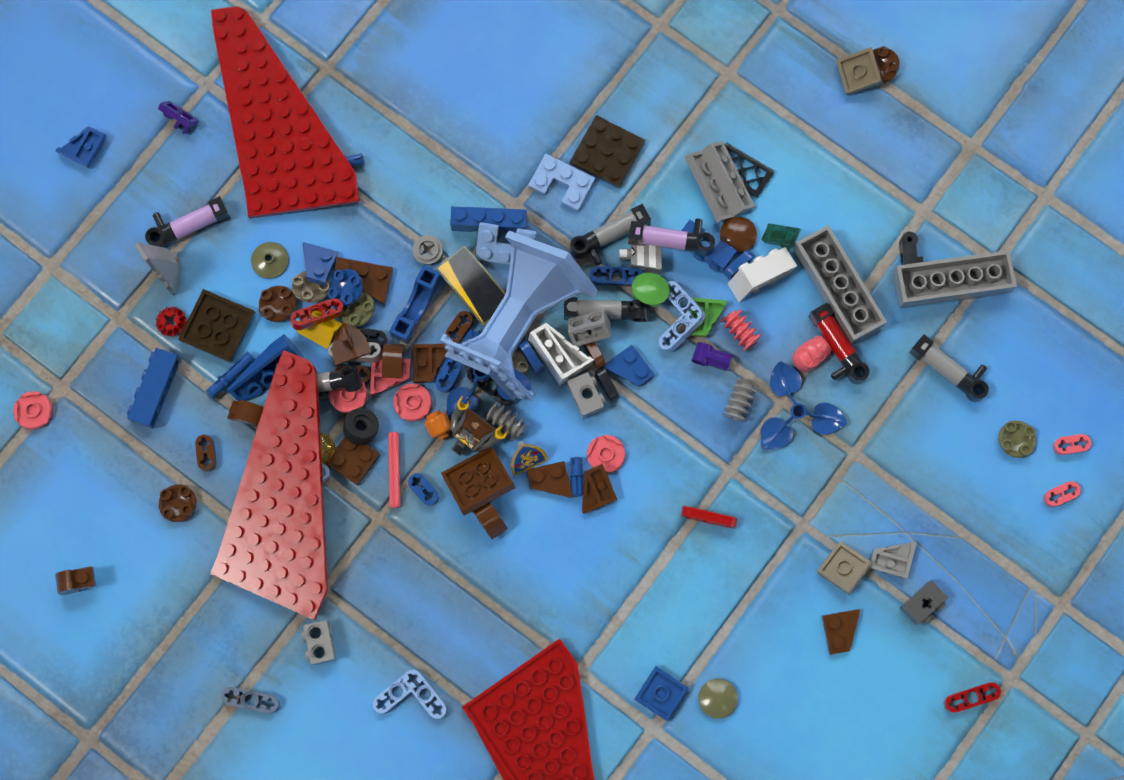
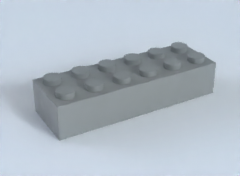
[793,225,887,345]
[893,250,1017,308]

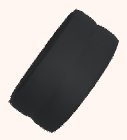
[343,408,379,445]

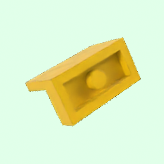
[296,311,342,349]

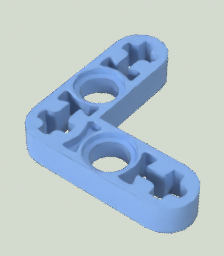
[659,281,705,352]
[373,670,447,719]

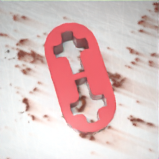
[1053,434,1091,455]
[1043,481,1081,507]

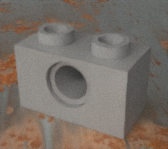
[567,372,606,419]

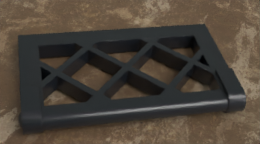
[724,142,774,198]

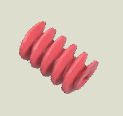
[720,309,761,352]

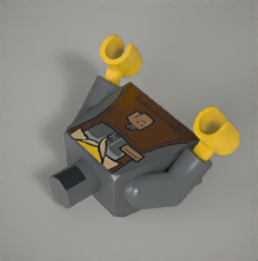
[450,396,509,456]

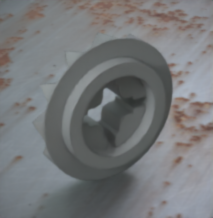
[413,235,443,265]

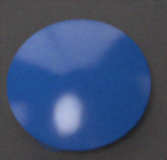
[327,269,363,307]

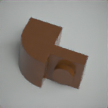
[382,344,405,378]
[227,400,264,428]
[472,502,508,539]
[55,566,96,595]

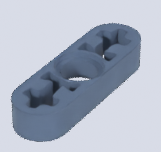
[221,687,280,713]

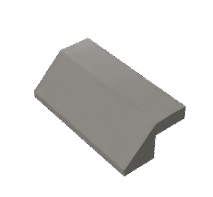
[685,141,755,223]

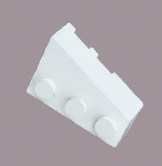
[727,247,797,302]
[528,323,594,386]

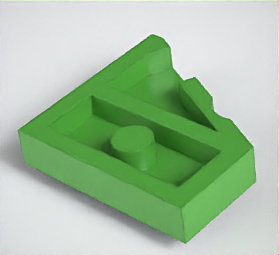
[689,298,727,338]

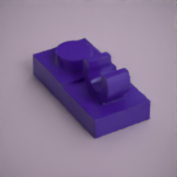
[158,101,199,134]

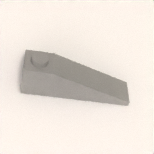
[135,243,182,295]

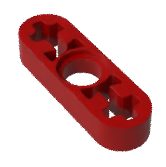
[290,298,343,330]
[680,506,737,529]
[944,682,1001,713]

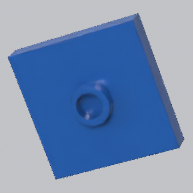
[634,666,689,722]

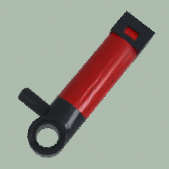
[808,302,870,384]

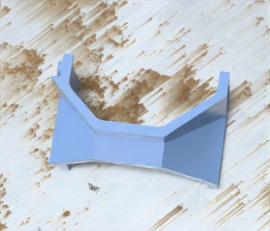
[440,231,599,401]

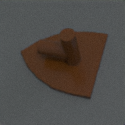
[332,323,371,366]

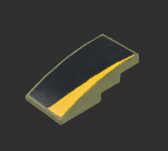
[435,246,506,326]

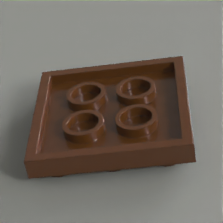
[441,447,516,516]

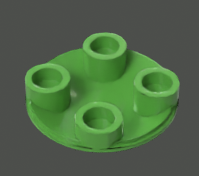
[632,272,670,307]

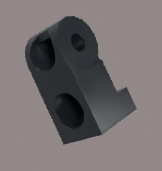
[899,231,923,265]

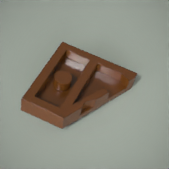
[413,344,447,383]
[582,464,618,514]

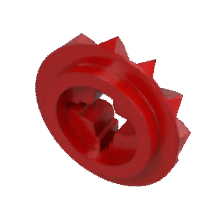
[155,306,186,337]

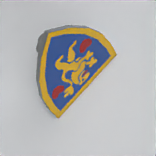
[510,441,548,476]

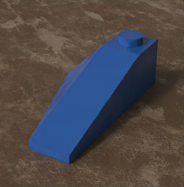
[227,334,305,401]

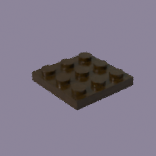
[570,115,645,189]
[178,289,256,363]

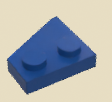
[55,126,107,168]
[302,242,338,286]
[603,345,655,387]

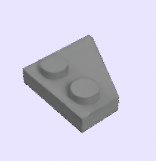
[870,542,917,579]

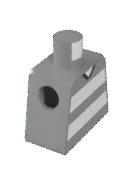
[619,244,662,274]

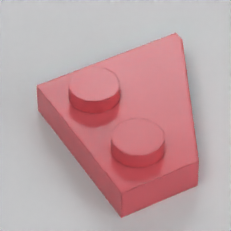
[370,358,411,395]

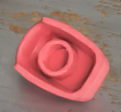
[792,336,831,373]

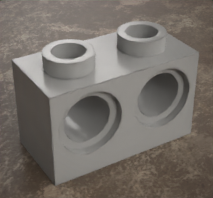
[568,309,611,346]
[301,620,337,665]

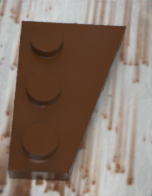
[333,257,393,305]

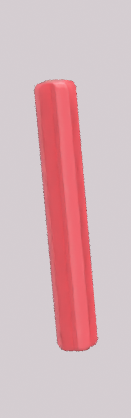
[388,432,401,508]

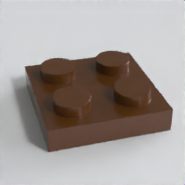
[326,437,380,486]

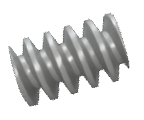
[722,378,757,421]
[486,401,529,441]

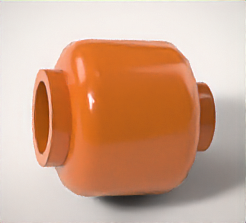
[424,410,451,440]

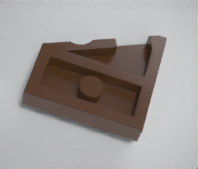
[527,461,573,498]
[821,609,860,655]

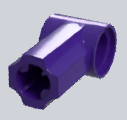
[691,342,732,371]

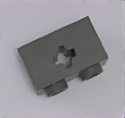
[899,580,948,625]

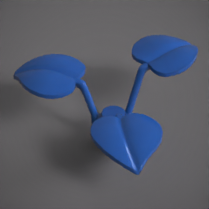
[446,329,532,417]
[760,362,847,450]

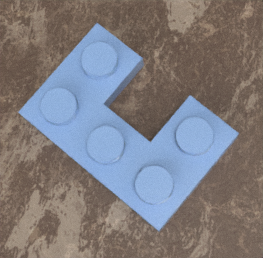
[528,153,595,212]
[476,222,536,265]

